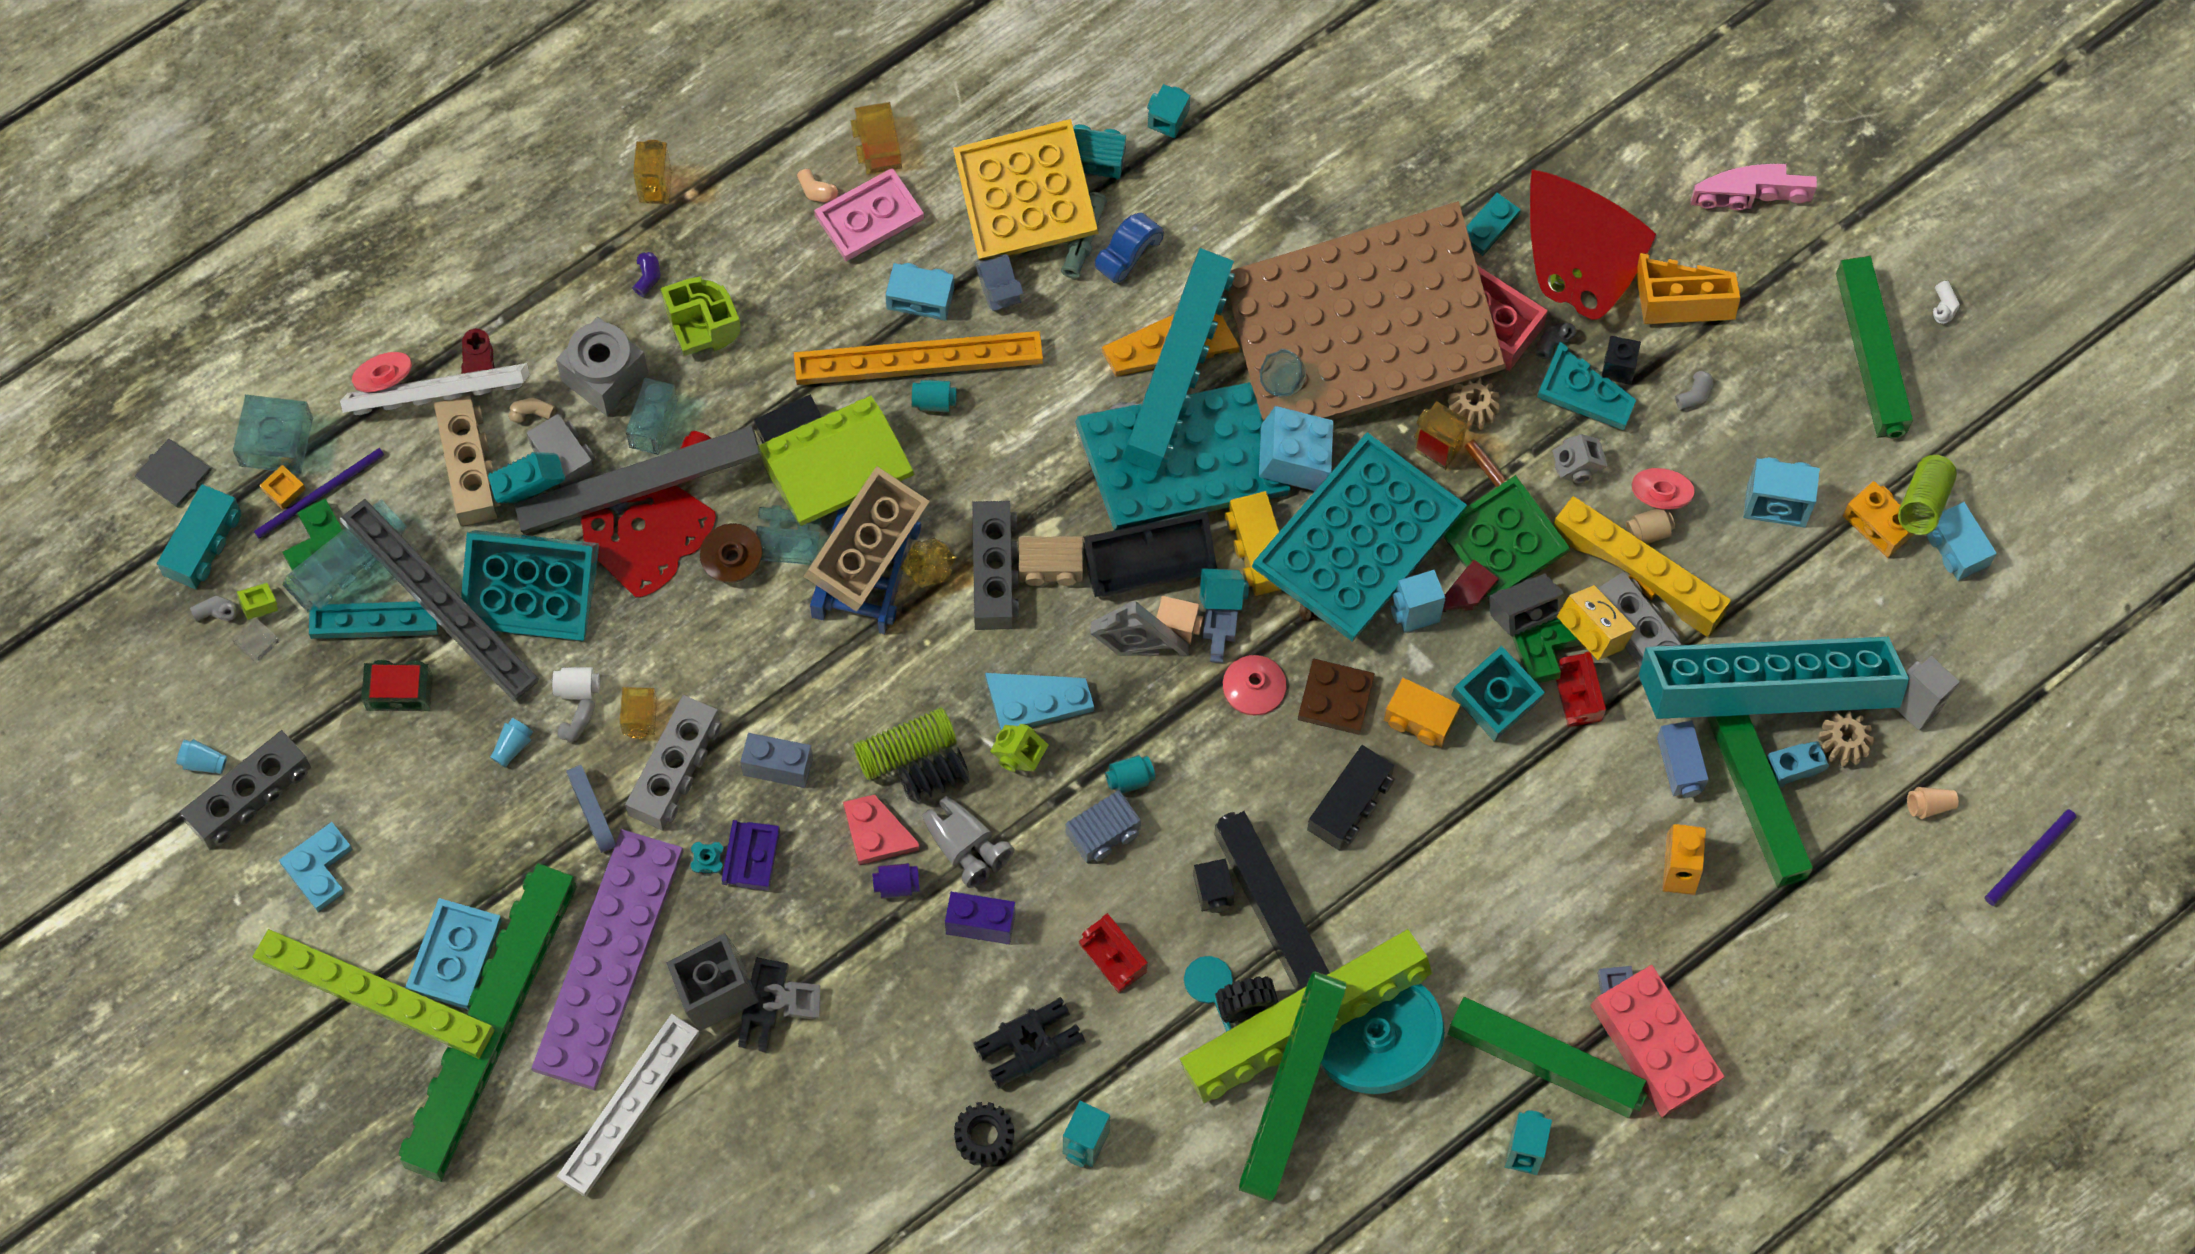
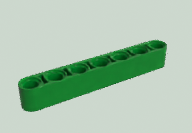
[1239,971,1346,1201]

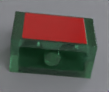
[361,660,433,711]

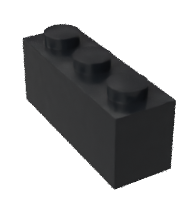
[1307,745,1395,851]

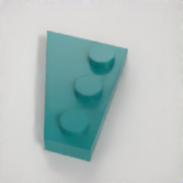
[1537,342,1636,431]

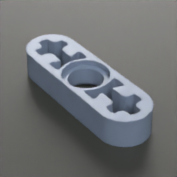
[566,765,616,853]

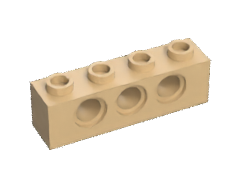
[434,395,501,527]

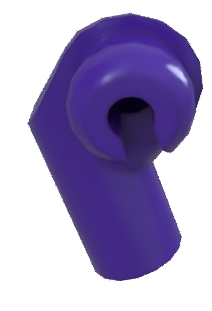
[632,252,661,297]

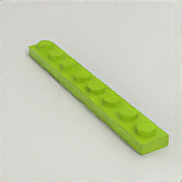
[252,929,495,1059]

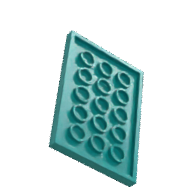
[1075,382,1291,530]
[1252,432,1467,642]

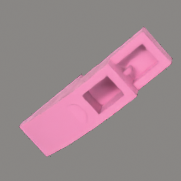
[1691,164,1817,210]

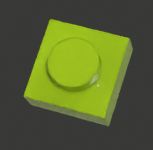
[237,583,278,620]

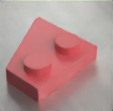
[843,794,919,865]

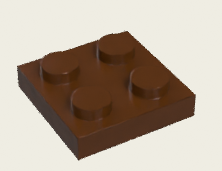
[1298,658,1375,735]

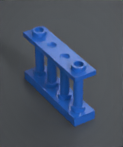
[810,504,921,635]

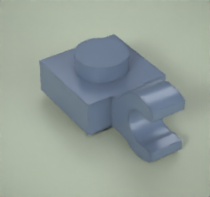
[1203,609,1238,663]

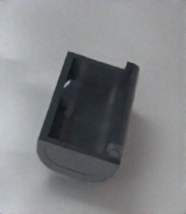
[1082,510,1217,598]

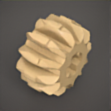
[1448,377,1500,431]
[1818,711,1874,767]

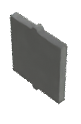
[135,438,211,508]

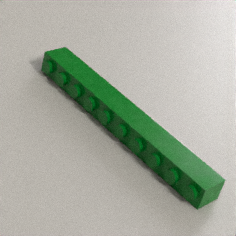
[399,863,577,1182]

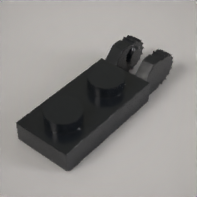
[738,957,789,1052]

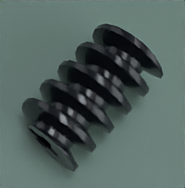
[897,747,970,802]

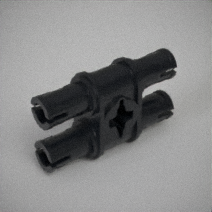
[973,997,1086,1089]

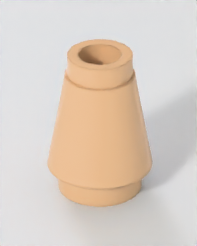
[1907,787,1959,819]

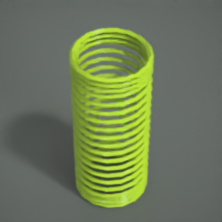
[1898,455,1957,535]
[853,707,957,781]

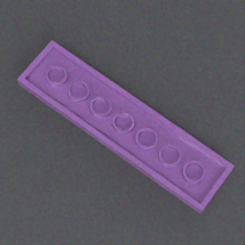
[532,829,684,1091]

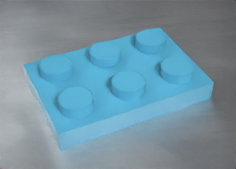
[405,898,502,1010]

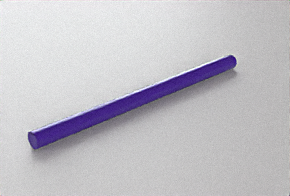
[254,448,384,539]

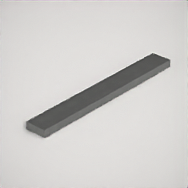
[514,426,761,535]
[340,499,539,702]

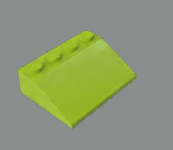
[758,396,915,526]

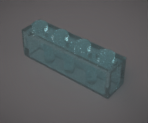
[282,499,407,613]

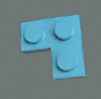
[279,822,353,912]

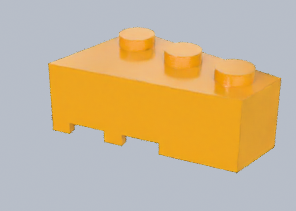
[1636,253,1740,324]

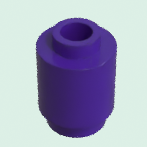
[872,863,920,899]

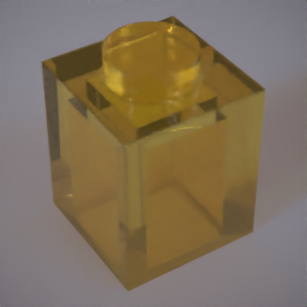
[620,687,657,739]

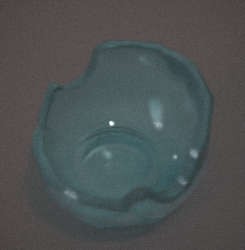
[1260,349,1306,398]

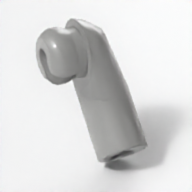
[1675,371,1714,410]
[190,596,238,622]
[558,699,595,743]

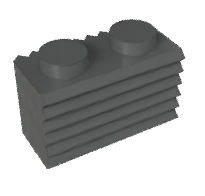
[1489,573,1564,637]

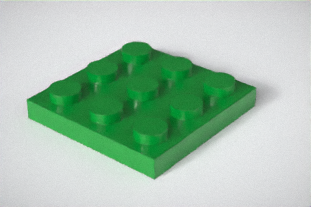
[1443,475,1570,599]

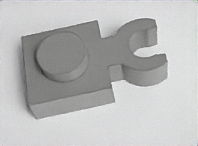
[763,982,820,1019]

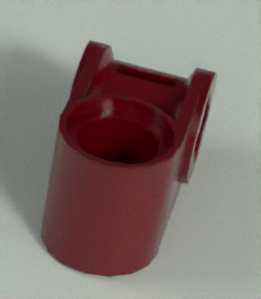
[461,328,496,389]

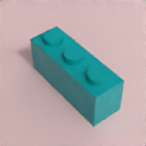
[157,484,241,590]

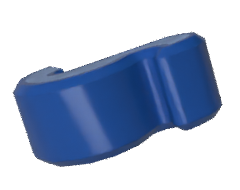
[1095,212,1164,283]

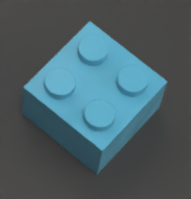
[1259,406,1333,491]
[1743,457,1820,528]

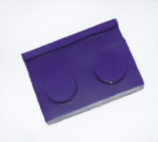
[722,820,780,891]

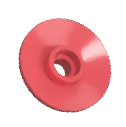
[352,352,412,392]
[1632,468,1694,509]
[1223,655,1286,716]

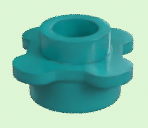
[690,842,723,873]

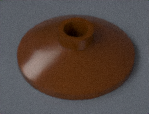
[700,523,763,583]

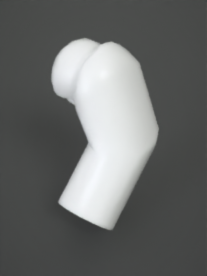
[1933,281,1959,324]

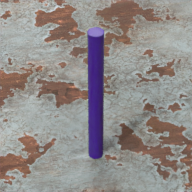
[1984,809,2077,906]

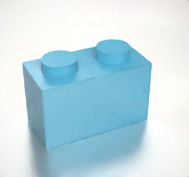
[885,263,954,321]
[1927,502,1997,581]
[1391,570,1445,633]

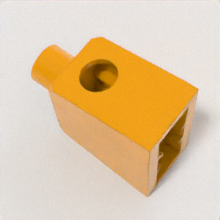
[1662,824,1706,895]

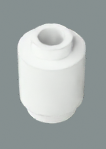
[552,667,600,699]

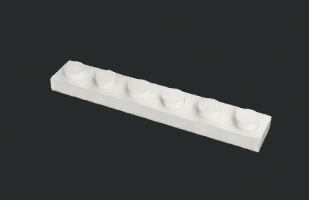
[340,363,530,415]
[557,1013,700,1198]

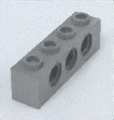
[1598,572,1681,668]
[625,695,722,831]

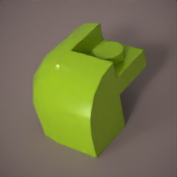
[660,276,741,356]

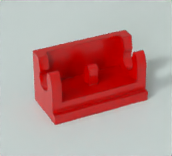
[1556,651,1606,727]
[1079,913,1148,993]

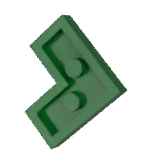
[282,499,355,582]
[1512,618,1581,684]

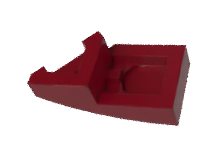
[1442,559,1498,612]

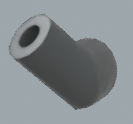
[1535,323,1576,359]

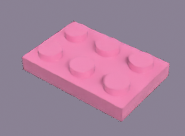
[814,168,924,262]

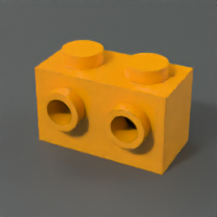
[1843,481,1919,558]

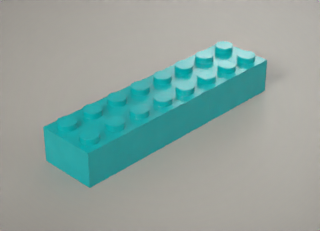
[1639,636,1909,719]

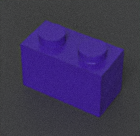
[945,891,1016,945]

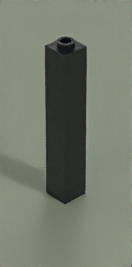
[1214,811,1330,992]

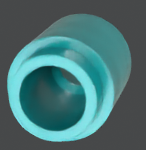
[912,380,957,412]
[1105,755,1155,794]

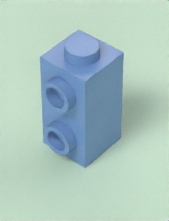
[1657,720,1709,798]

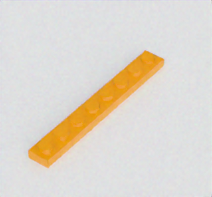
[794,331,1043,385]

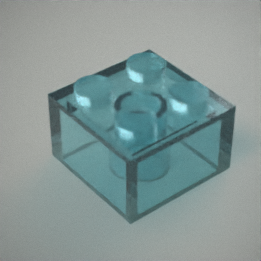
[233,394,313,474]

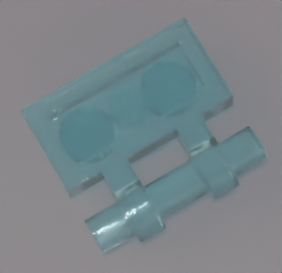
[756,505,822,565]

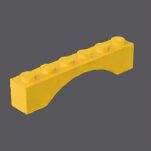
[1553,496,1731,637]

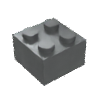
[666,933,759,1031]

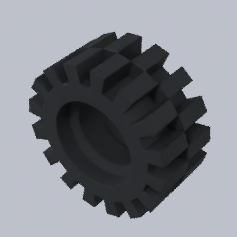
[1215,976,1278,1023]
[954,1102,1014,1167]

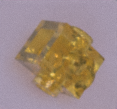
[900,537,957,588]

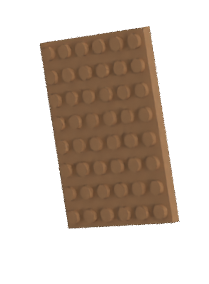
[1228,201,1506,422]

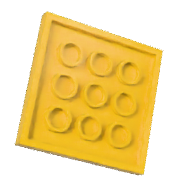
[953,119,1099,261]

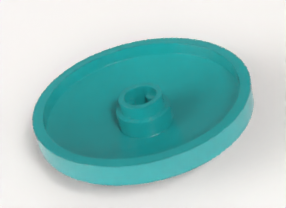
[1320,984,1445,1094]

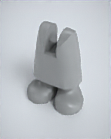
[922,796,1015,888]

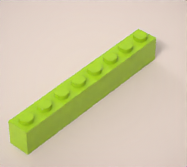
[1179,929,1433,1104]

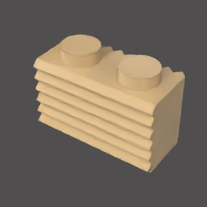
[1019,536,1083,586]

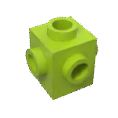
[990,724,1049,772]

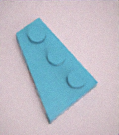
[985,673,1094,731]

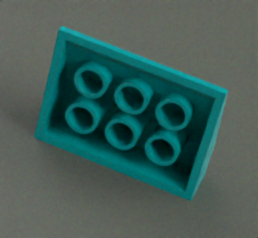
[461,530,599,641]

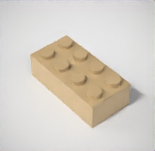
[803,466,930,612]

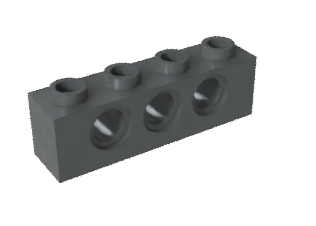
[972,501,1019,630]
[180,730,311,850]

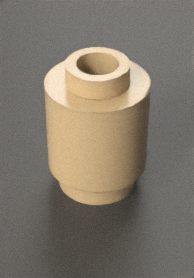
[1626,508,1675,544]

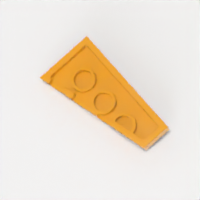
[1102,314,1240,377]

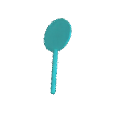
[1184,956,1233,1032]

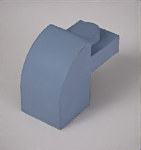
[974,254,1023,311]

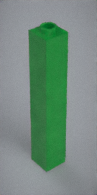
[1836,256,1913,439]
[1707,715,1813,888]
[1447,997,1648,1118]

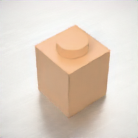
[1156,596,1203,645]

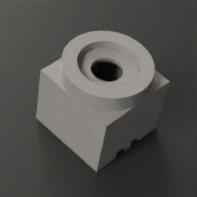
[556,316,649,417]

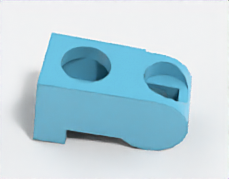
[1767,741,1829,788]

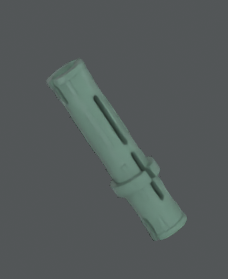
[1061,192,1107,279]

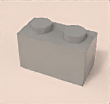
[527,414,595,488]
[1895,656,1960,730]

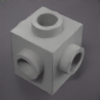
[1552,434,1608,483]

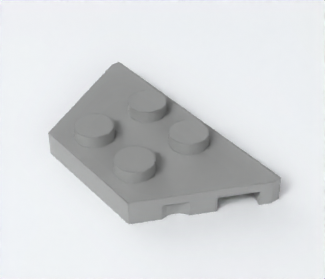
[1091,601,1189,656]

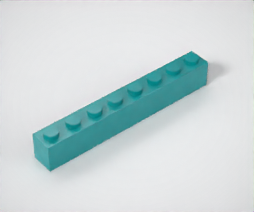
[1122,248,1235,473]

